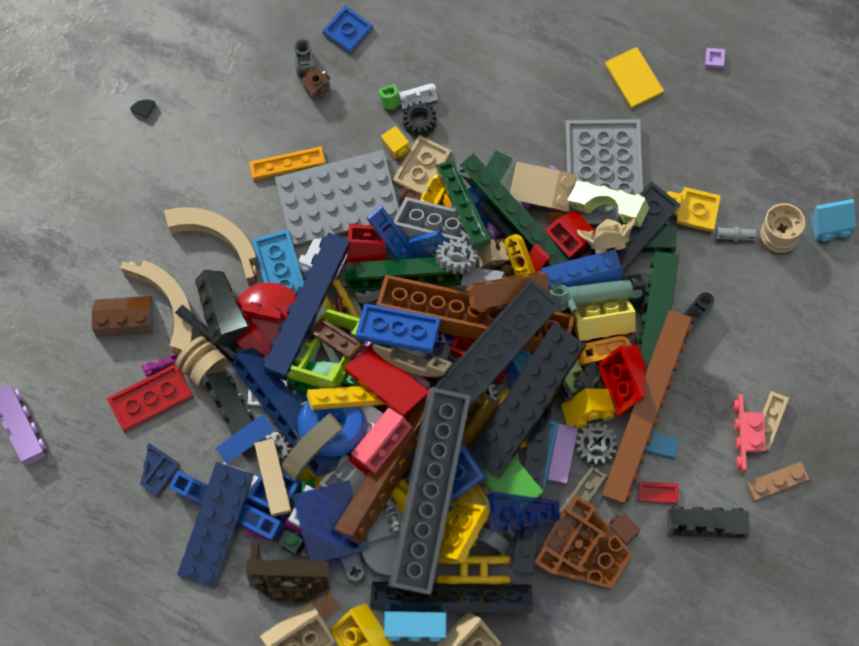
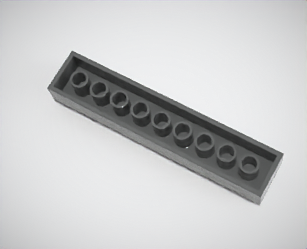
[388,387,471,594]

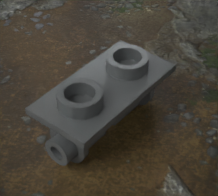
[574,362,602,395]

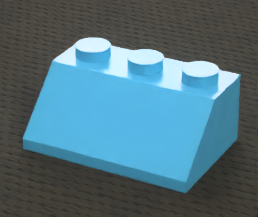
[384,611,446,642]

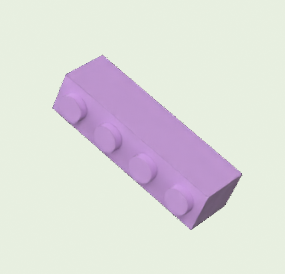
[0,385,47,467]

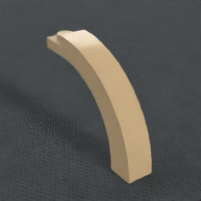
[164,207,258,285]
[120,260,195,354]

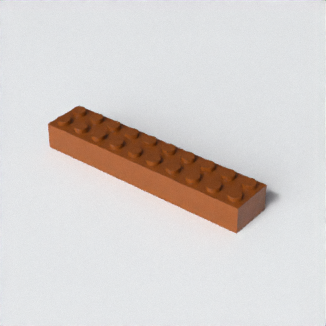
[376,275,575,353]

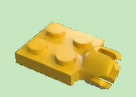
[667,187,721,232]

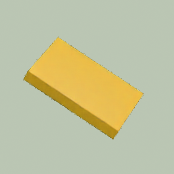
[605,47,664,109]

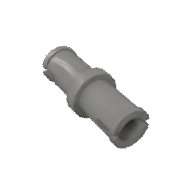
[716,227,756,242]

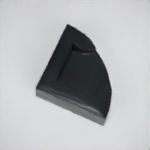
[130,99,156,119]

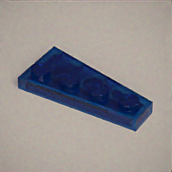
[489,492,560,533]

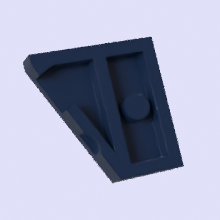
[140,443,180,496]

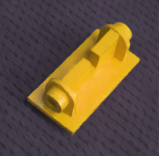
[420,174,446,205]

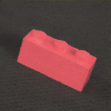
[351,408,413,473]

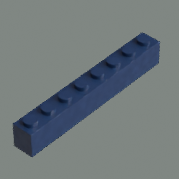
[262,232,350,381]
[232,347,341,478]

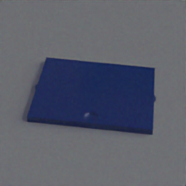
[292,480,368,561]

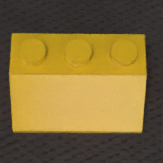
[329,603,394,646]

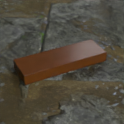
[309,318,365,361]

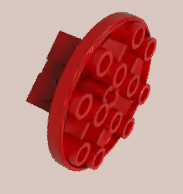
[236,282,296,357]

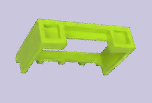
[287,308,365,389]

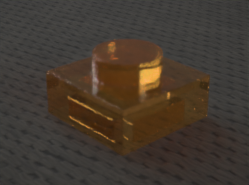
[312,591,340,620]

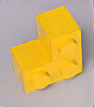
[561,388,617,428]

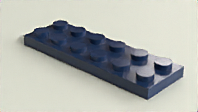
[177,462,254,588]

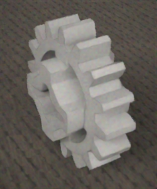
[435,239,478,274]
[575,423,618,466]

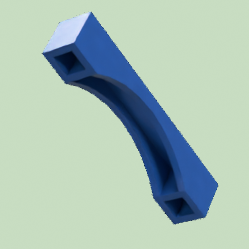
[169,470,286,541]

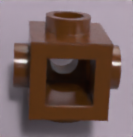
[300,67,330,99]

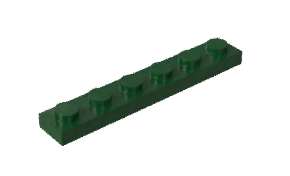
[436,160,491,249]

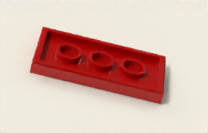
[344,345,428,417]
[107,364,194,433]

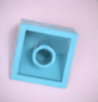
[810,199,856,241]

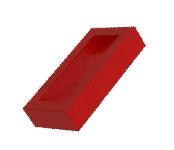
[638,481,679,505]

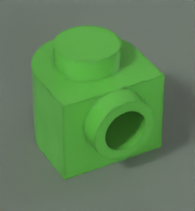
[378,84,401,110]

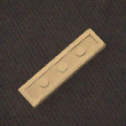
[254,438,291,517]

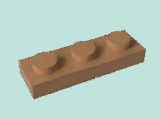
[746,462,809,502]

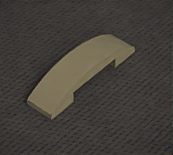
[372,343,452,377]
[282,414,343,481]

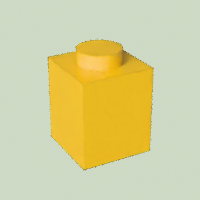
[381,126,410,160]

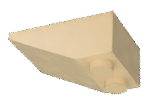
[510,162,576,212]

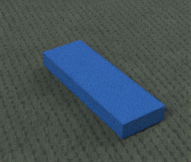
[215,414,275,464]

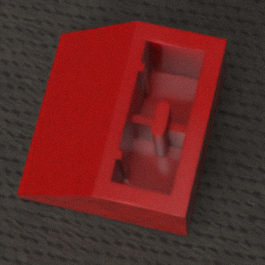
[545,210,596,260]
[347,224,387,263]

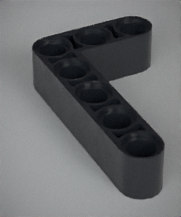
[622,275,715,342]

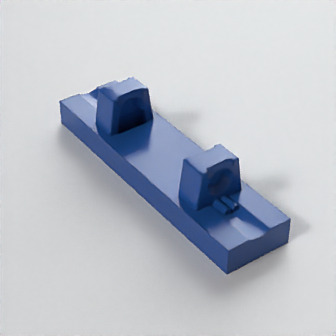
[366,205,420,259]

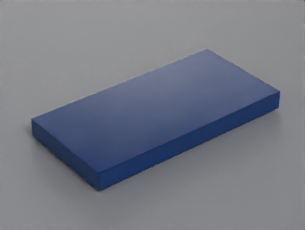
[355,304,441,354]

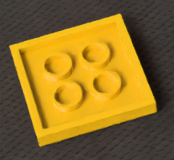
[438,500,491,563]

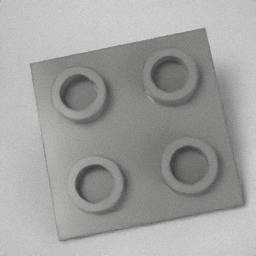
[367,496,402,543]

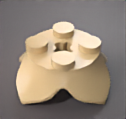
[577,219,636,254]

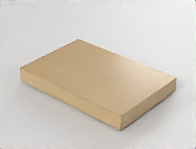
[392,135,452,195]

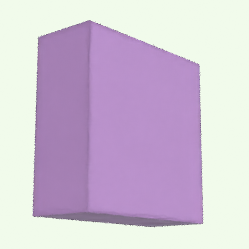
[705,48,725,69]

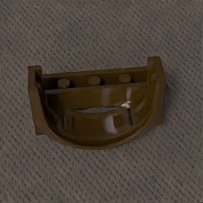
[246,543,332,605]

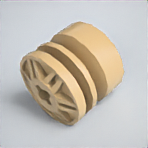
[760,203,805,253]
[175,336,227,388]

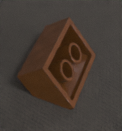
[92,296,153,337]

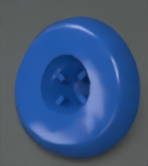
[298,401,367,457]

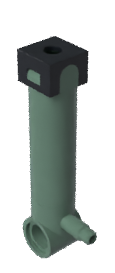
[549,274,646,313]

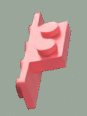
[734,394,765,474]

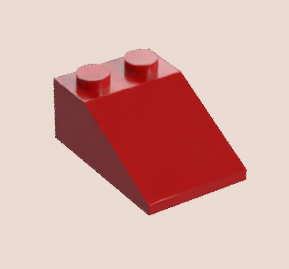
[597,345,645,416]

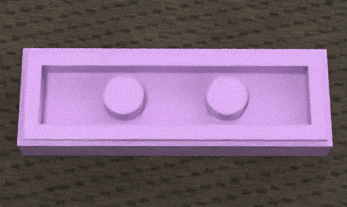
[547,424,578,485]

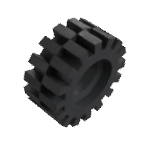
[403,101,437,137]

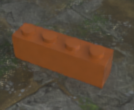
[467,271,549,312]

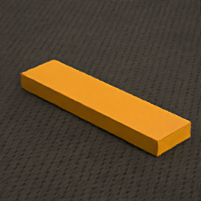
[249,146,326,181]

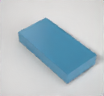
[644,432,679,459]

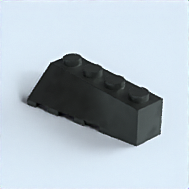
[195,269,251,346]
[202,371,262,450]
[667,506,749,539]

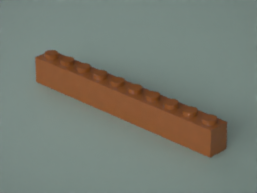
[602,310,694,504]

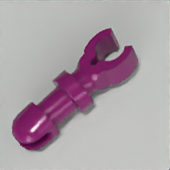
[142,355,178,376]

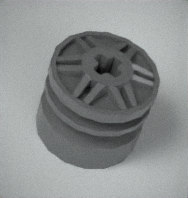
[474,506,520,556]

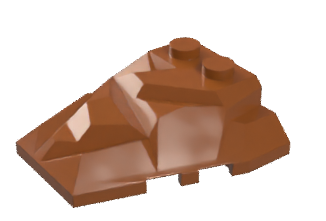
[534,494,633,588]

